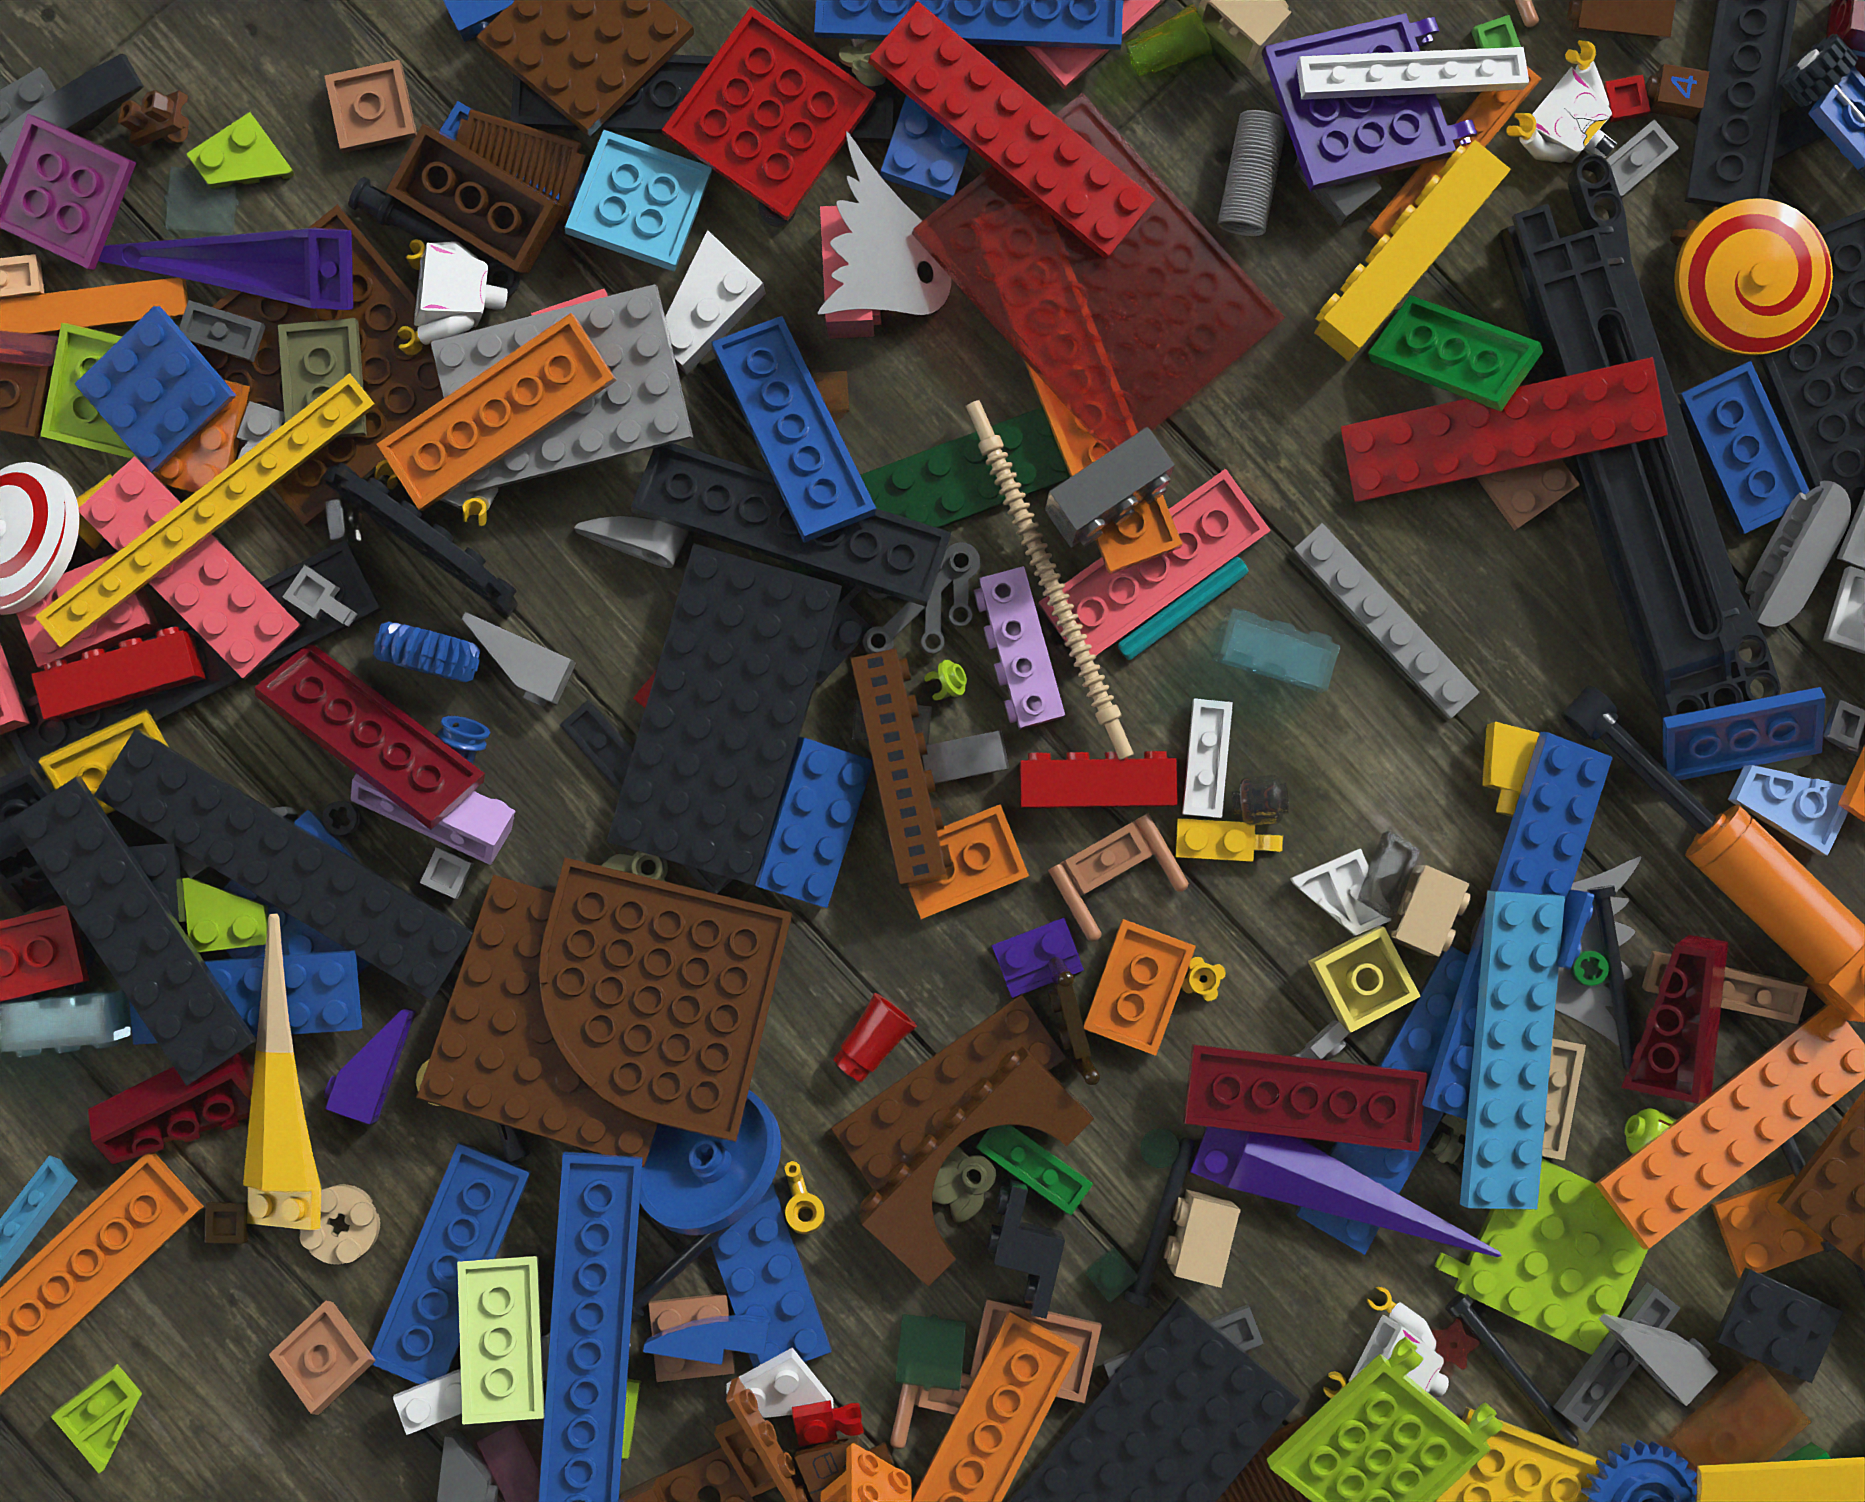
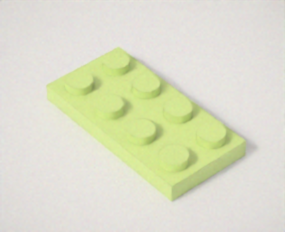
[457,1256,544,1424]

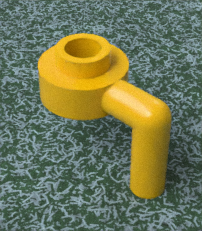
[785,1161,825,1234]

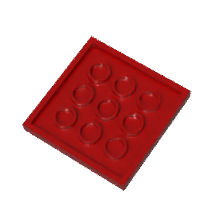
[662,7,877,221]

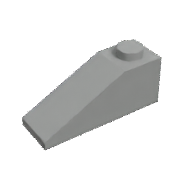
[462,612,576,707]
[1599,1314,1718,1406]

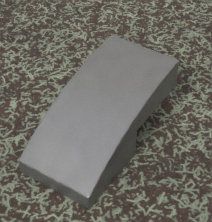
[1823,699,1865,757]
[922,731,1009,784]

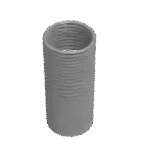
[1217,110,1287,236]

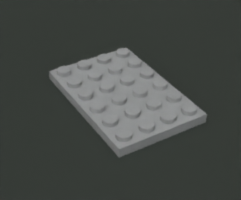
[431,284,693,494]

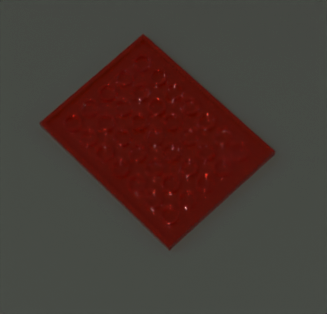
[912,93,1285,453]

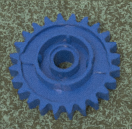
[1581,1440,1697,1502]

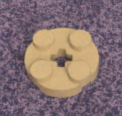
[299,1184,380,1264]

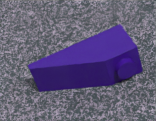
[324,1009,416,1124]

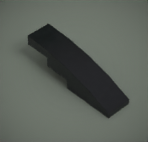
[0,54,144,165]

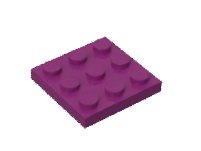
[0,114,136,270]

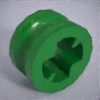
[1570,951,1609,986]

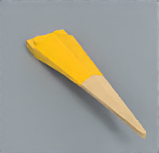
[243,914,321,1230]

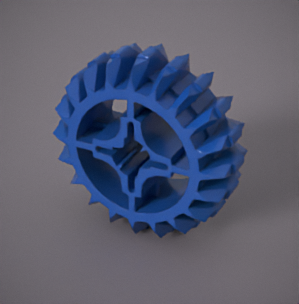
[373,622,480,682]

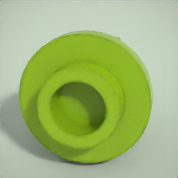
[924,660,967,700]

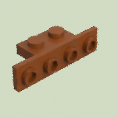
[714,1377,813,1502]

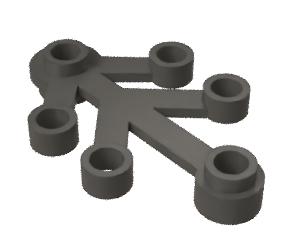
[863,542,980,654]

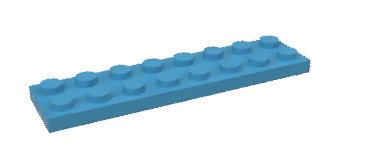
[1460,890,1565,1209]

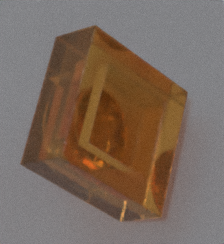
[810,371,850,413]

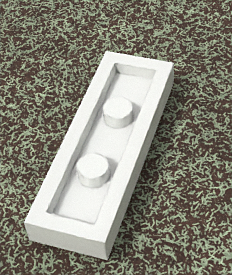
[1182,699,1233,818]

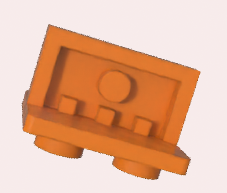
[821,1443,912,1502]

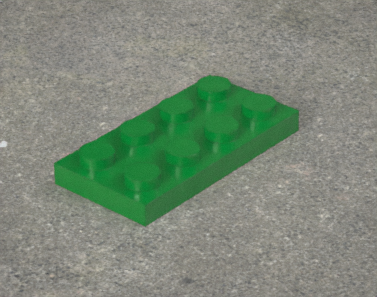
[1368,295,1543,412]

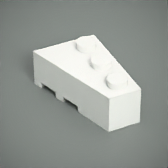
[665,230,766,375]

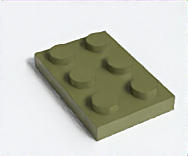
[278,318,367,438]

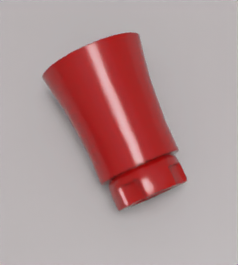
[833,993,917,1083]

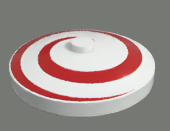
[0,462,79,615]

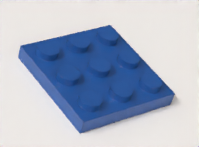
[75,306,237,472]

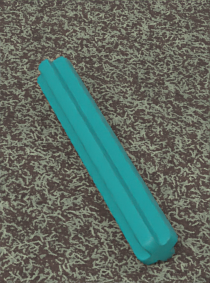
[1118,557,1249,660]

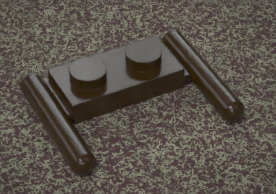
[1048,957,1100,1085]

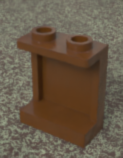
[1567,0,1676,41]

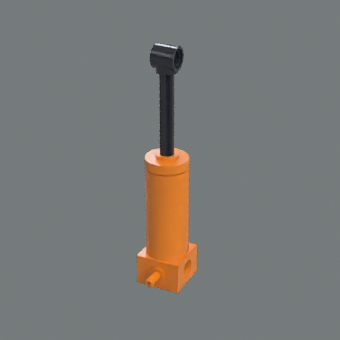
[1561,685,1865,1022]

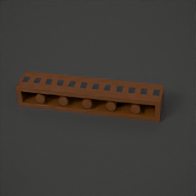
[851,648,953,889]

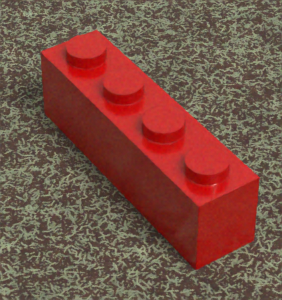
[31,627,206,722]
[1019,751,1177,808]

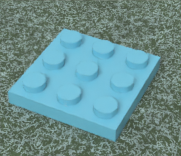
[565,130,712,272]

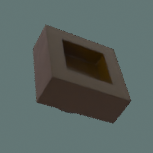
[205,1202,248,1244]

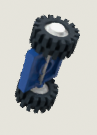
[1780,34,1865,179]

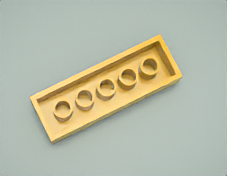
[1314,140,1511,361]

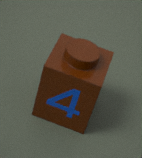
[1646,63,1710,120]

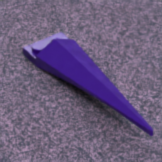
[98,227,353,310]
[1189,1126,1502,1257]

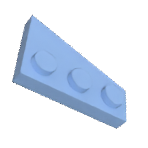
[1728,765,1848,856]

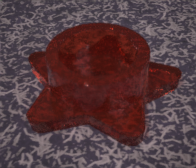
[1431,1319,1480,1370]

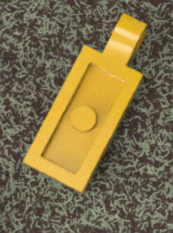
[1175,818,1283,862]

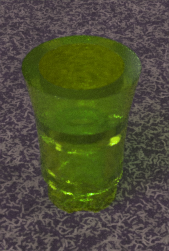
[1124,3,1213,77]

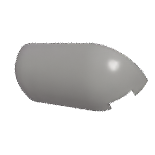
[1745,481,1851,626]

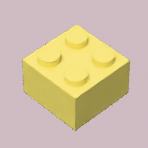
[1308,926,1421,1032]

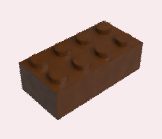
[385,124,566,274]

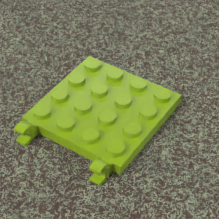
[1434,1158,1648,1355]
[1267,1337,1503,1502]

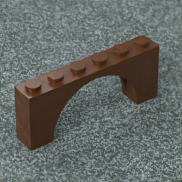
[858,1046,1094,1287]

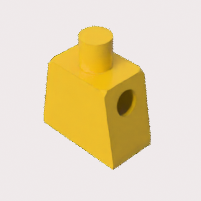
[1482,722,1539,817]

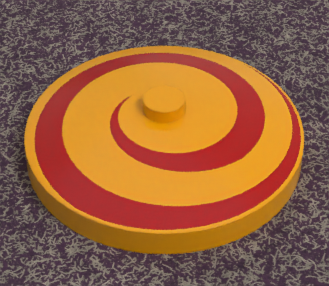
[1674,199,1833,356]

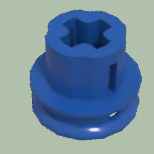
[437,716,490,764]

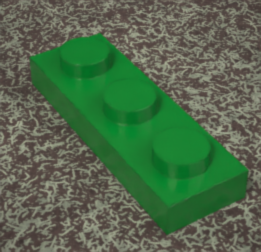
[975,1125,1093,1216]

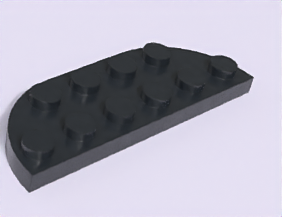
[320,462,518,617]

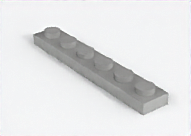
[1292,523,1479,719]

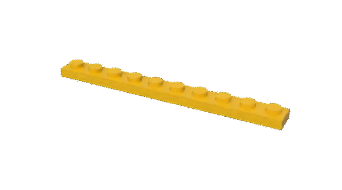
[35,373,376,648]

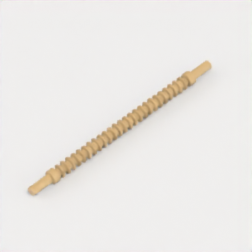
[966,400,1134,760]

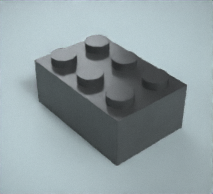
[1045,427,1175,548]

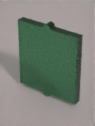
[895,1314,966,1391]

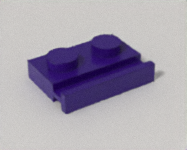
[992,918,1084,998]

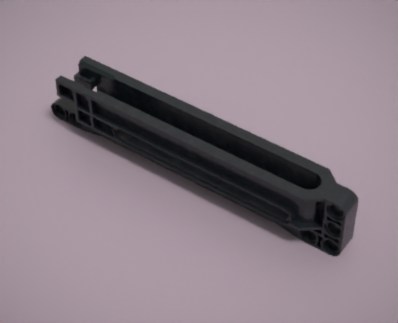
[1498,154,1781,721]

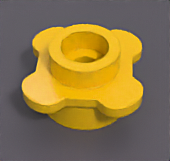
[1181,957,1226,1001]

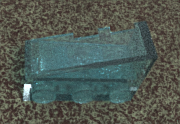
[1211,608,1340,693]
[0,989,131,1057]

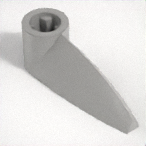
[574,516,689,568]

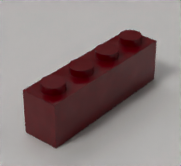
[1621,935,1728,1104]
[88,1052,253,1164]

